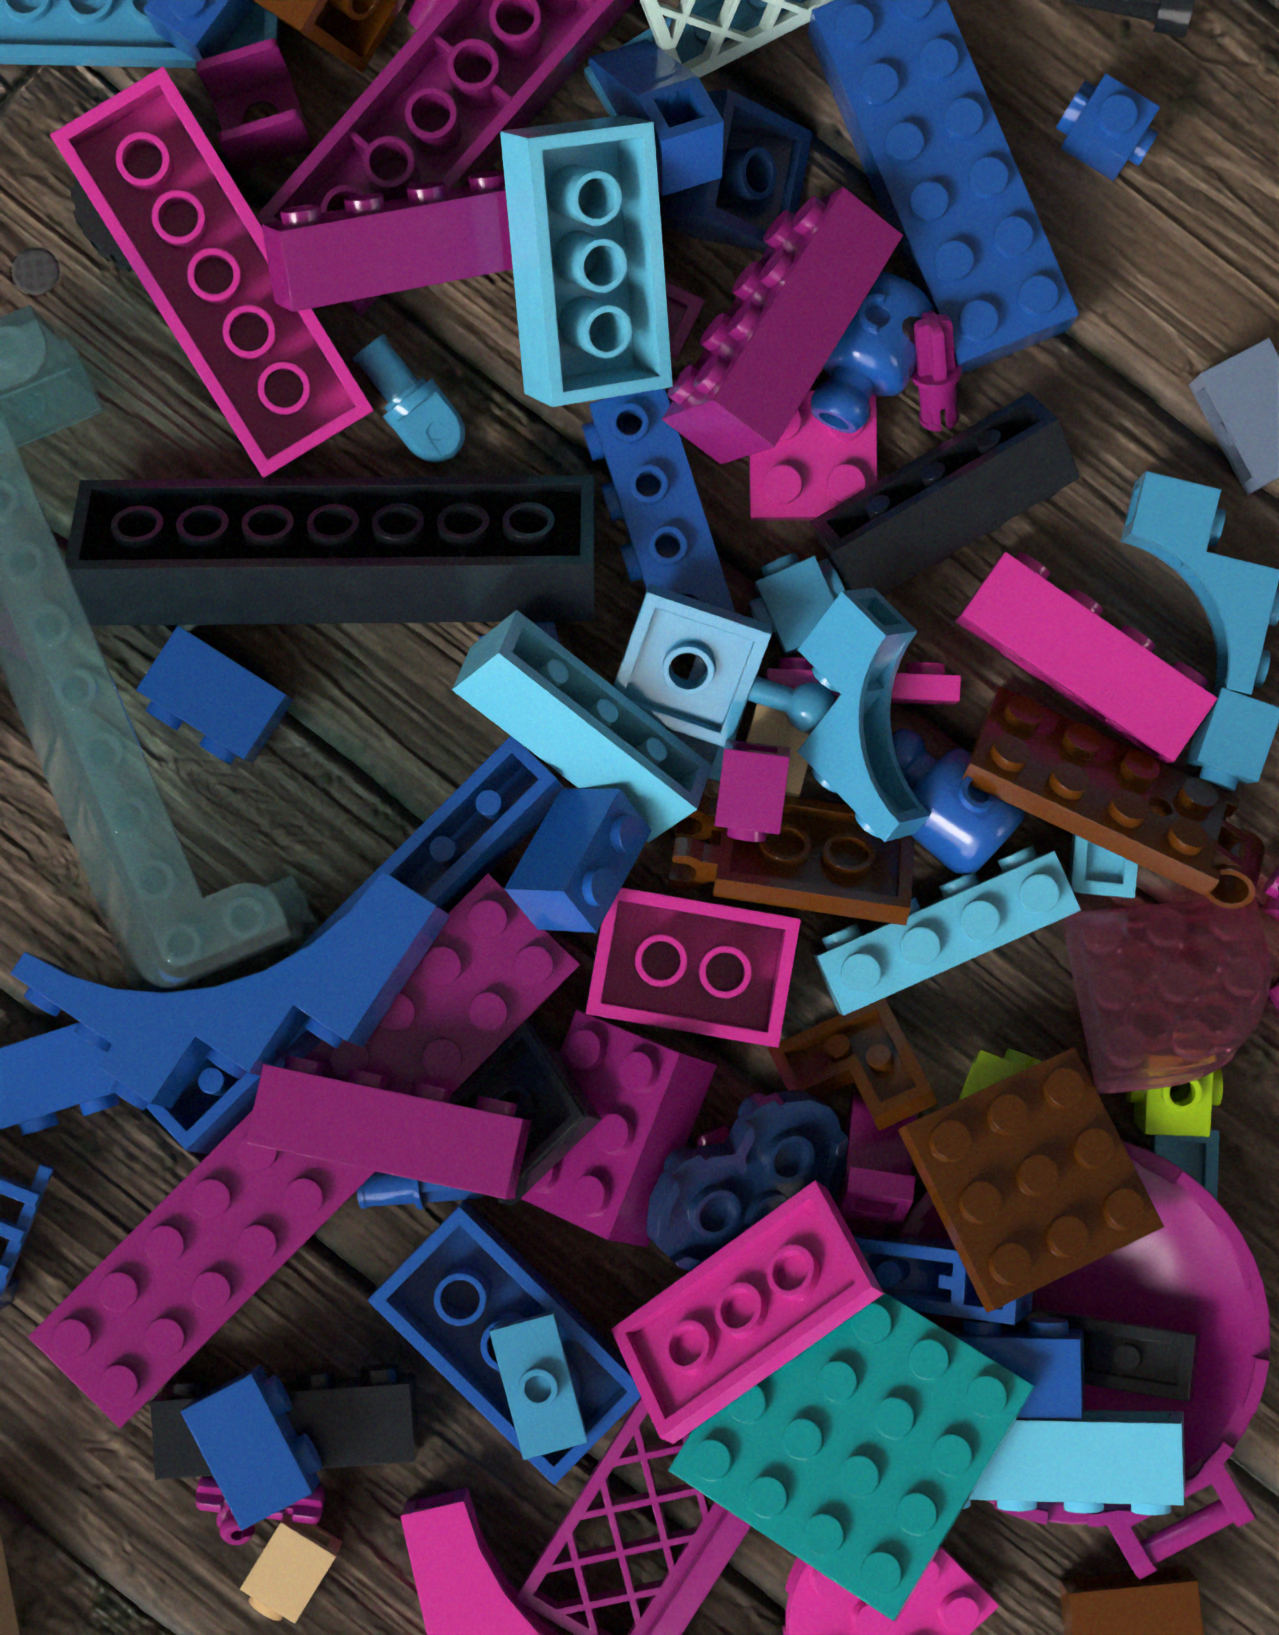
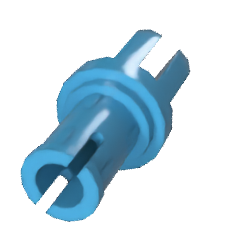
[352,334,465,463]

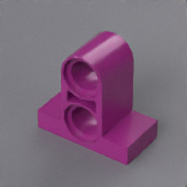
[836,1093,917,1236]

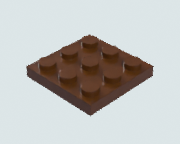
[898,1047,1164,1313]

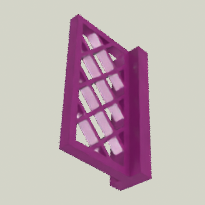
[515,1397,751,1635]

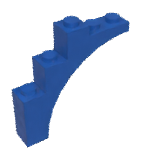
[10,871,451,1110]

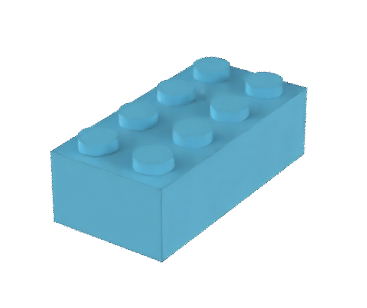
[500,115,673,407]

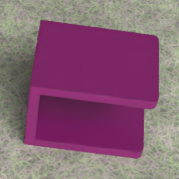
[195,38,313,173]

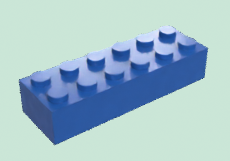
[807,0,1079,374]

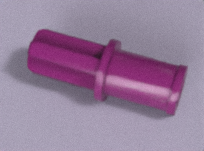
[911,310,962,431]

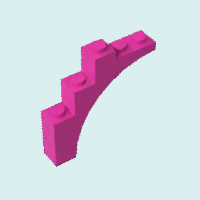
[400,1487,564,1635]

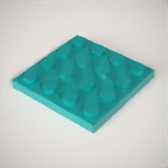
[668,1291,1035,1621]

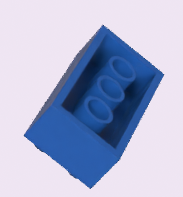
[367,1200,641,1485]

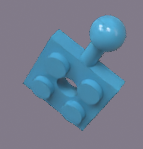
[613,584,836,747]

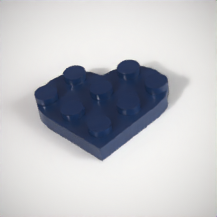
[646,1090,849,1271]

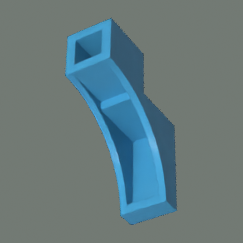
[1120,471,1279,696]
[797,588,930,842]

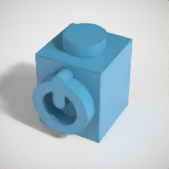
[748,553,845,658]

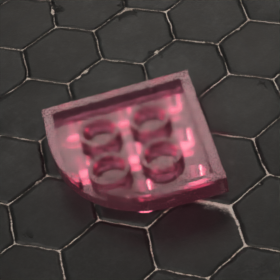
[1063,897,1271,1095]

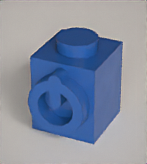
[1055,73,1160,181]

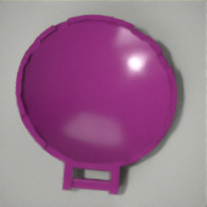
[897,1140,1271,1579]

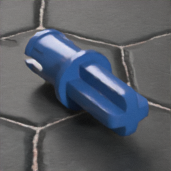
[356,1171,485,1210]

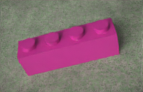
[954,552,1218,764]

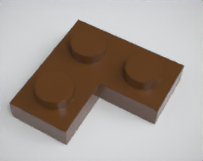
[768,998,938,1131]

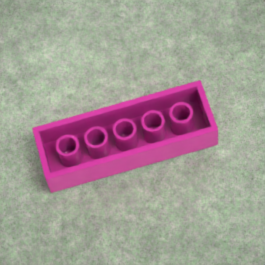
[50,67,374,478]

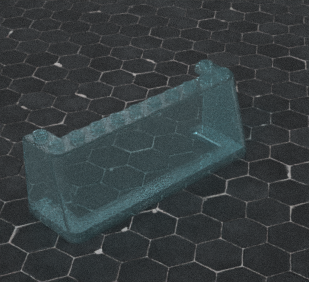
[0,305,318,993]

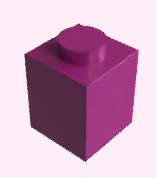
[714,739,790,842]

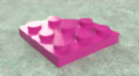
[782,1545,999,1635]

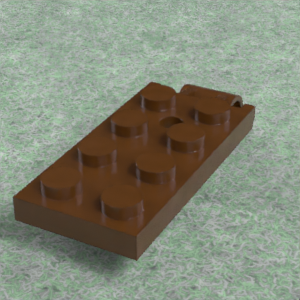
[962,686,1265,909]

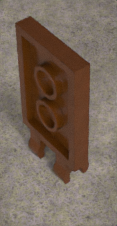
[668,794,915,926]

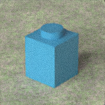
[1184,688,1279,791]

